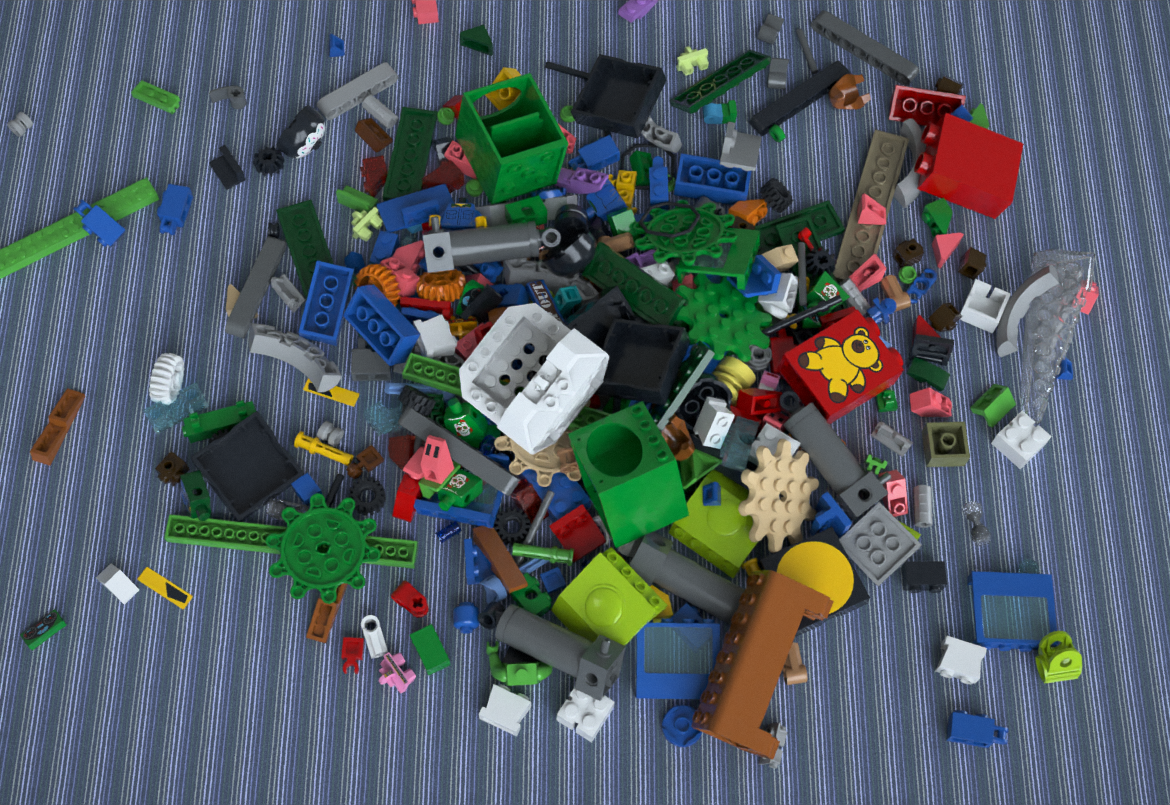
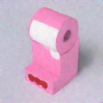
[758,371,780,391]

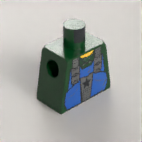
[180,470,211,521]

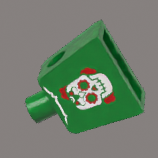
[807,271,850,316]
[444,398,488,440]
[438,469,483,511]

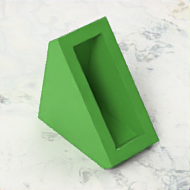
[680,449,724,489]

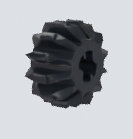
[253,146,285,177]
[805,247,837,278]

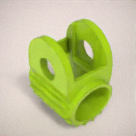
[1035,631,1082,683]

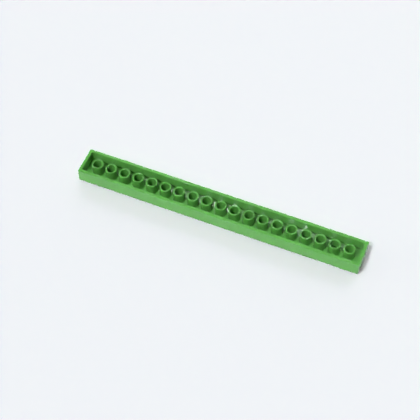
[0,177,159,279]
[402,353,612,431]
[164,514,418,569]

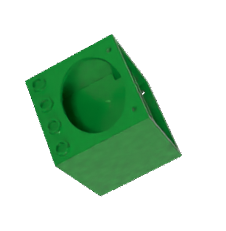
[455,73,569,205]
[568,401,689,548]

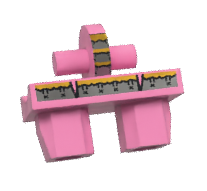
[379,653,416,694]

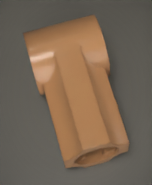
[597,232,634,252]
[880,274,911,312]
[783,642,808,685]

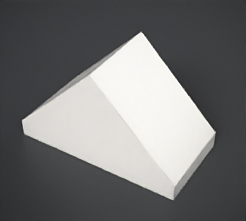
[96,564,139,605]

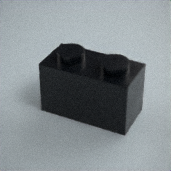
[901,561,947,593]

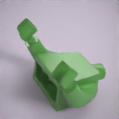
[486,641,553,686]

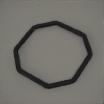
[620,144,675,190]
[639,201,700,238]

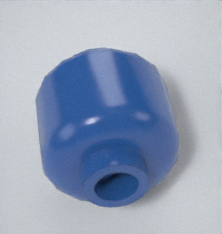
[453,602,480,634]

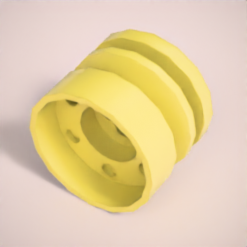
[712,356,756,406]

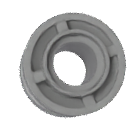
[744,345,772,372]

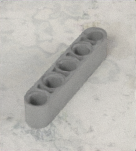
[317,62,398,120]

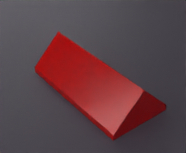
[889,85,966,126]

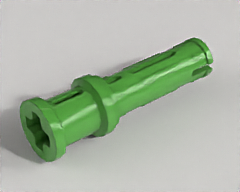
[512,543,574,566]

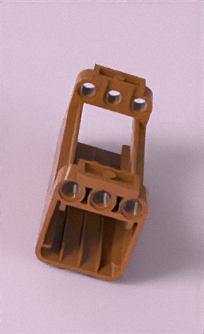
[691,570,834,760]

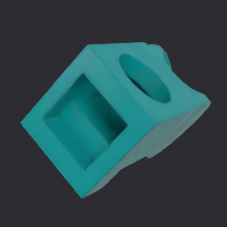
[553,285,582,318]

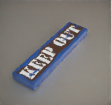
[525,279,564,323]

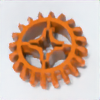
[354,264,401,306]
[416,269,466,302]

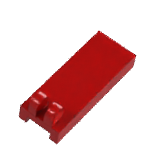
[400,297,453,320]

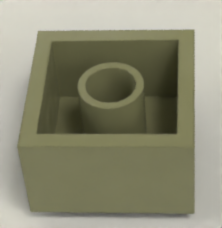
[922,422,970,467]

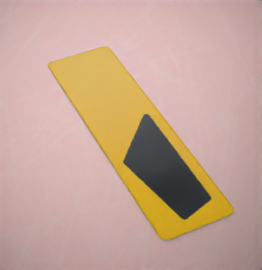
[303,378,359,407]
[137,567,193,609]

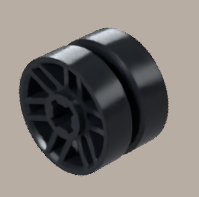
[554,204,588,239]

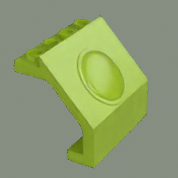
[668,469,758,578]
[551,547,668,646]

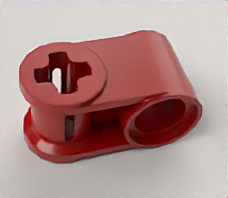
[390,580,429,618]

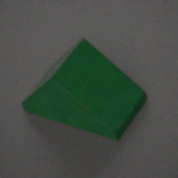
[459,24,493,56]

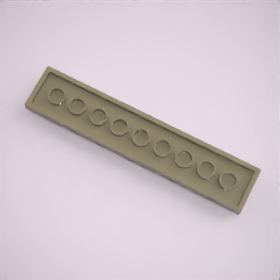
[833,129,909,290]

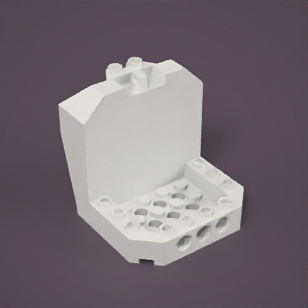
[459,303,609,455]

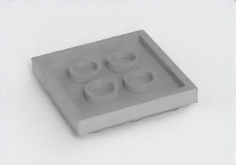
[839,502,922,587]

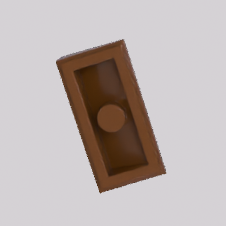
[355,118,393,153]

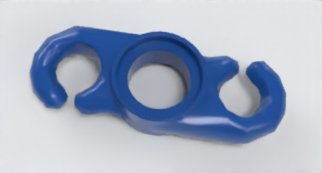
[906,268,937,304]

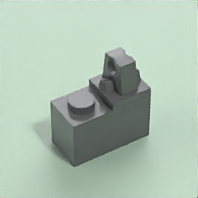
[351,338,391,381]

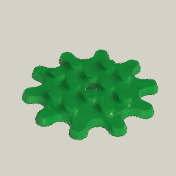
[633,200,738,266]
[675,273,772,362]
[266,493,381,604]

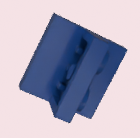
[809,491,852,539]

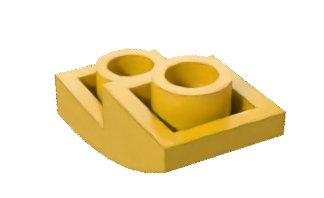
[616,170,637,209]

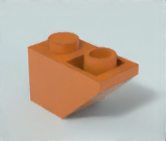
[729,199,768,225]

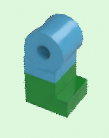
[702,100,737,124]

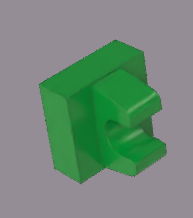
[875,390,898,412]

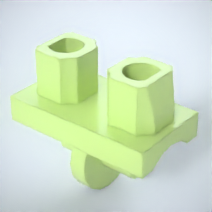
[676,46,709,76]
[351,207,383,242]

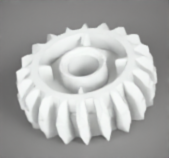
[149,353,185,405]

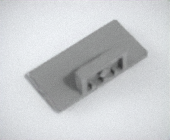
[720,122,762,171]

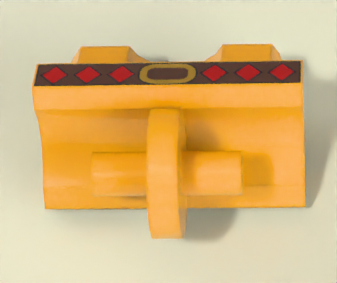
[445,315,477,340]

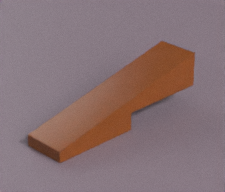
[30,388,86,466]
[473,526,528,593]
[306,583,348,643]

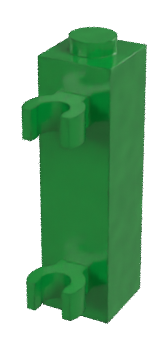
[182,400,256,443]

